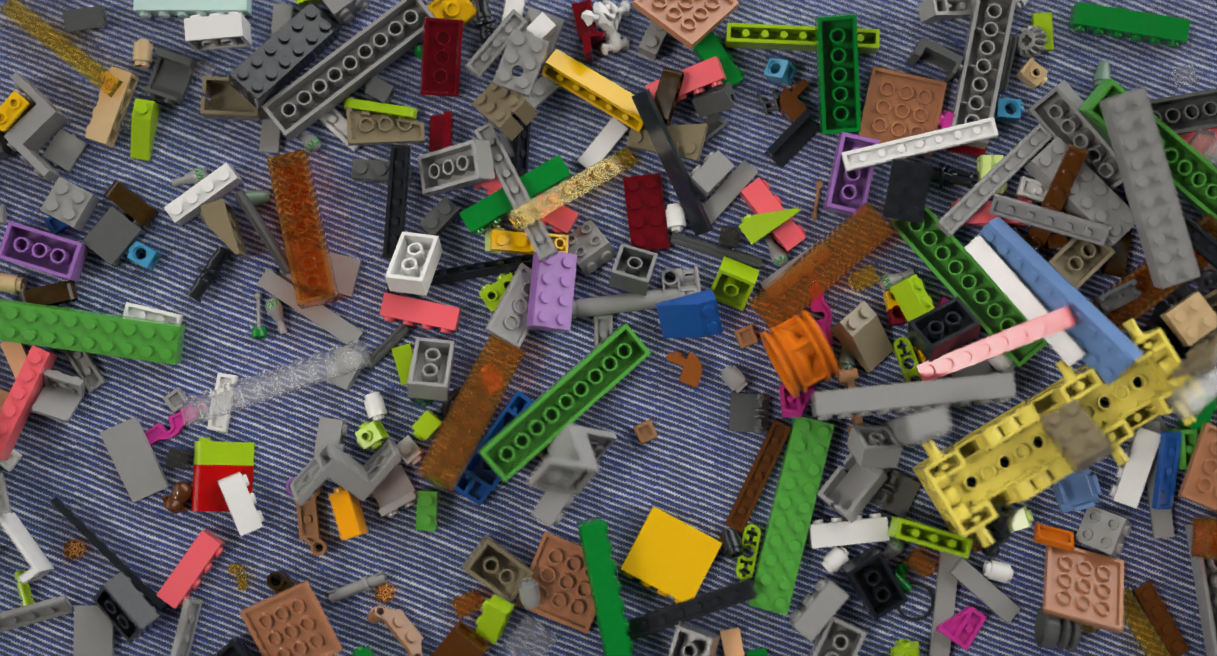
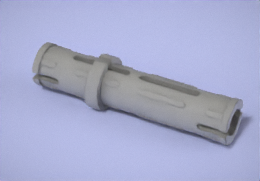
[328,571,388,603]

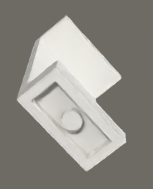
[0,513,54,584]

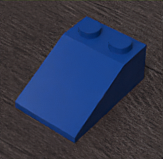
[656,289,723,338]

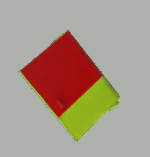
[191,437,255,512]

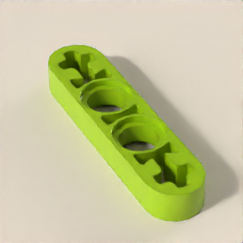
[344,98,418,120]
[892,337,923,383]

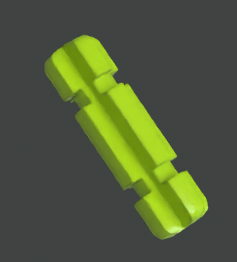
[14,570,34,607]

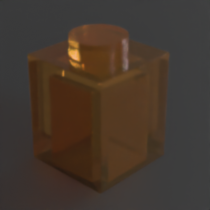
[903,547,937,578]
[451,589,483,619]

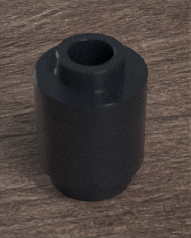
[720,528,744,559]

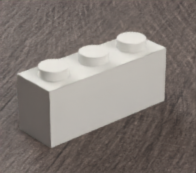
[218,472,265,536]

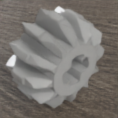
[1015,25,1048,58]

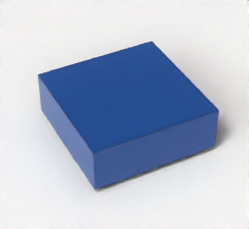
[44,216,70,235]

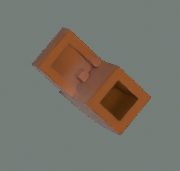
[665,351,702,388]

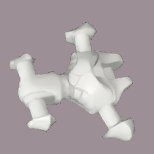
[581,0,631,55]

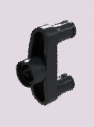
[1164,269,1217,307]

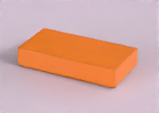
[1034,523,1074,551]

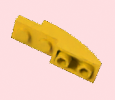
[490,230,569,254]

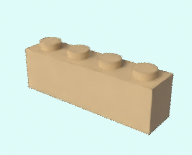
[85,66,139,148]

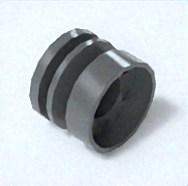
[1034,606,1081,652]

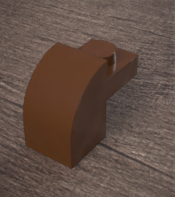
[778,79,809,124]

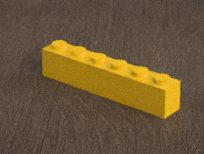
[541,48,644,133]

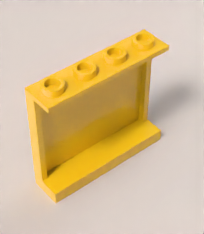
[620,506,722,603]

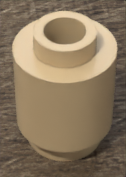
[133,39,153,68]
[0,273,26,294]

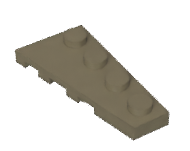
[346,107,425,146]
[626,123,709,162]
[1172,330,1217,379]

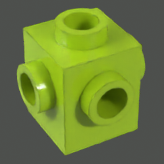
[355,420,390,451]
[891,639,920,656]

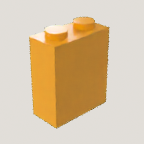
[329,487,368,540]

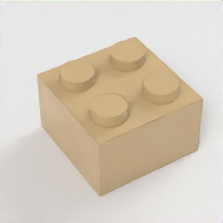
[1160,291,1217,347]

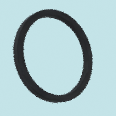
[897,581,935,621]

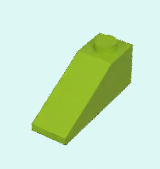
[130,98,161,161]
[739,208,801,245]

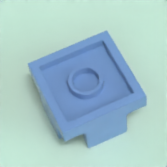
[1052,468,1102,513]

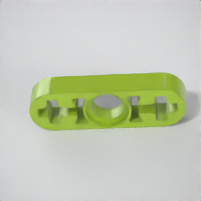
[735,524,761,580]

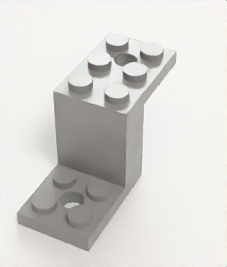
[493,7,565,97]
[3,72,69,182]
[527,424,617,495]
[290,437,402,506]

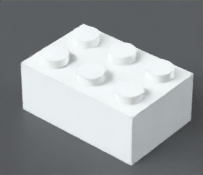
[184,11,252,51]
[385,232,443,296]

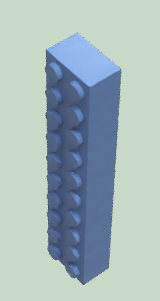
[973,216,1143,385]

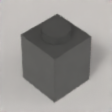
[364,76,396,104]

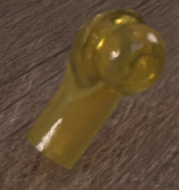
[229,562,248,590]

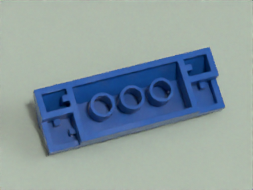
[449,390,534,506]

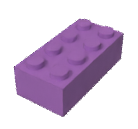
[823,132,880,218]
[0,221,89,282]
[526,251,577,334]

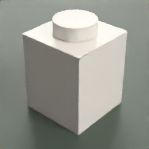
[526,12,557,41]

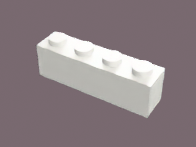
[164,162,243,226]
[1109,427,1160,509]
[808,513,890,549]

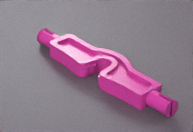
[808,273,834,348]
[145,402,209,445]

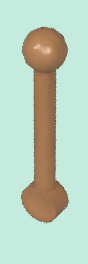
[811,181,823,220]

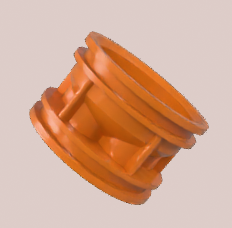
[760,310,840,399]

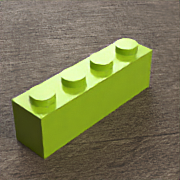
[887,517,973,558]

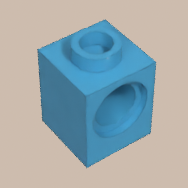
[763,58,797,86]
[994,98,1024,122]
[127,241,162,271]

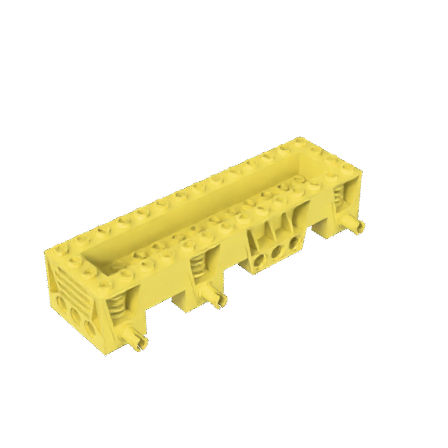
[912,318,1202,547]

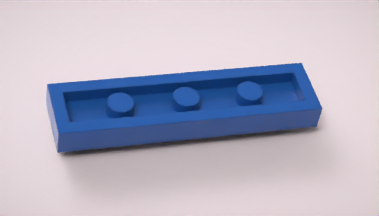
[1151,431,1182,510]

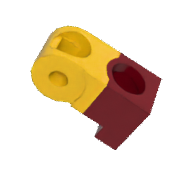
[883,290,908,328]

